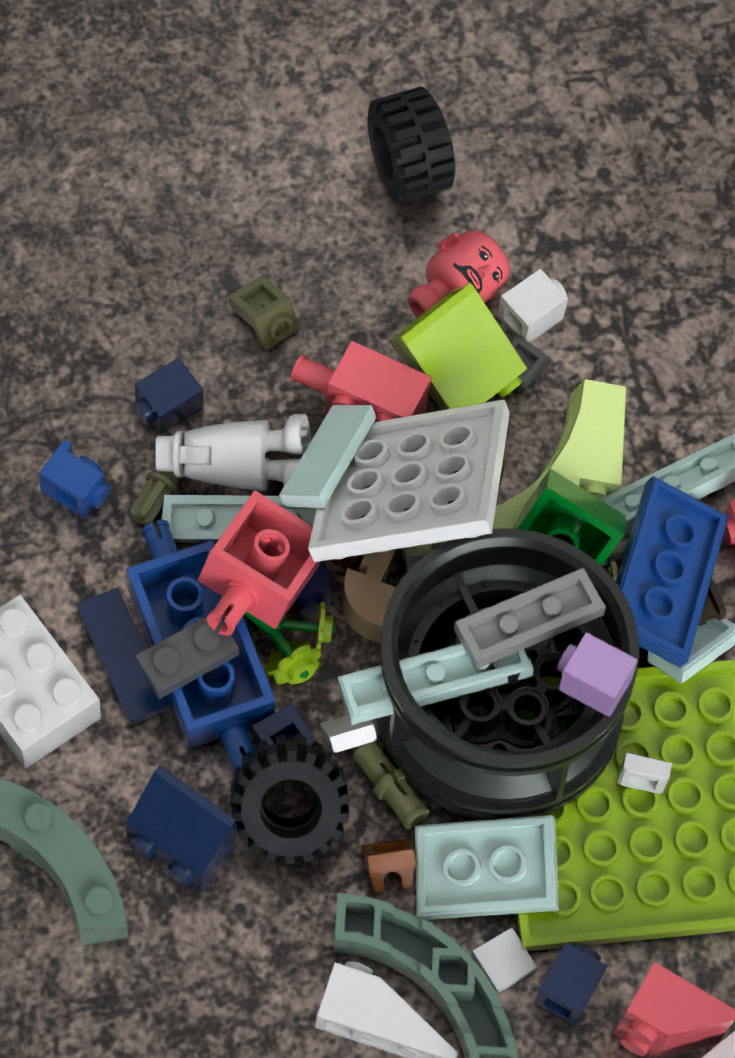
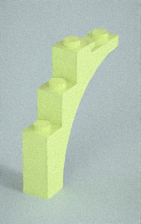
[402,379,626,557]

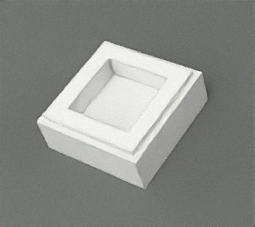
[319,715,377,753]
[617,753,672,794]
[471,928,537,994]

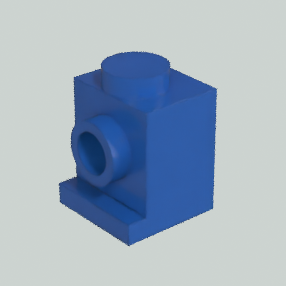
[39,439,112,518]

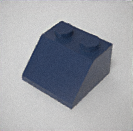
[126,765,236,891]

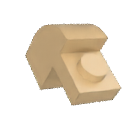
[342,549,397,645]

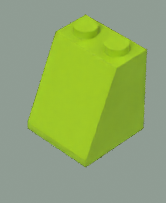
[388,283,527,410]

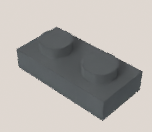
[135,616,239,699]

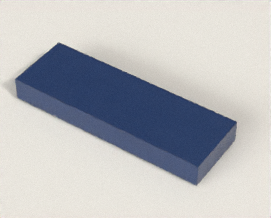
[76,587,172,727]

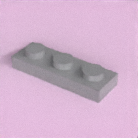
[454,568,605,670]

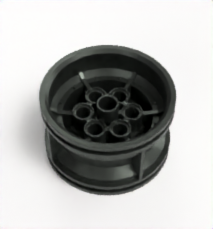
[377,528,639,820]

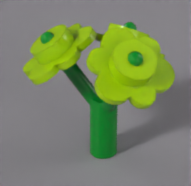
[244,602,336,685]

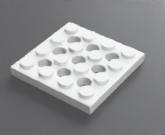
[308,399,510,562]

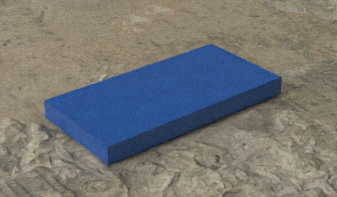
[616,476,729,667]

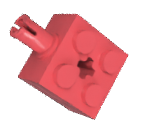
[290,341,432,422]
[197,490,321,636]

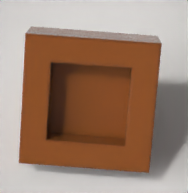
[361,838,416,893]

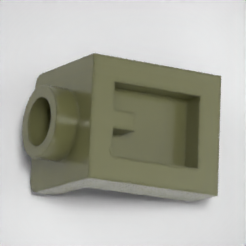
[227,275,300,350]

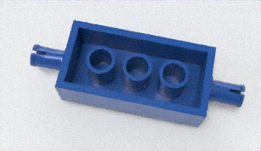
[126,520,276,774]

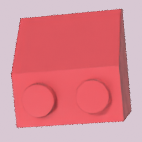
[613,962,735,1058]

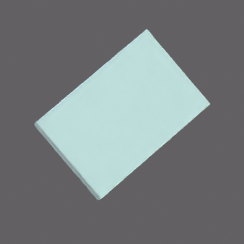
[415,815,559,920]

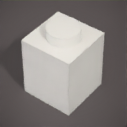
[497,268,568,343]

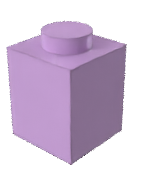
[557,632,638,717]

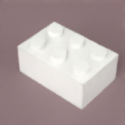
[0,594,101,769]

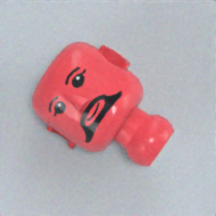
[408,230,510,318]

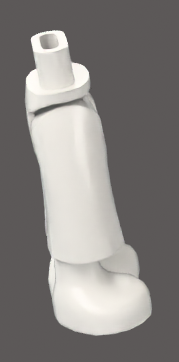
[156,414,311,491]

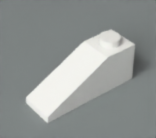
[315,961,458,1058]

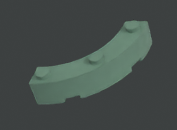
[0,778,128,945]
[334,892,519,1058]

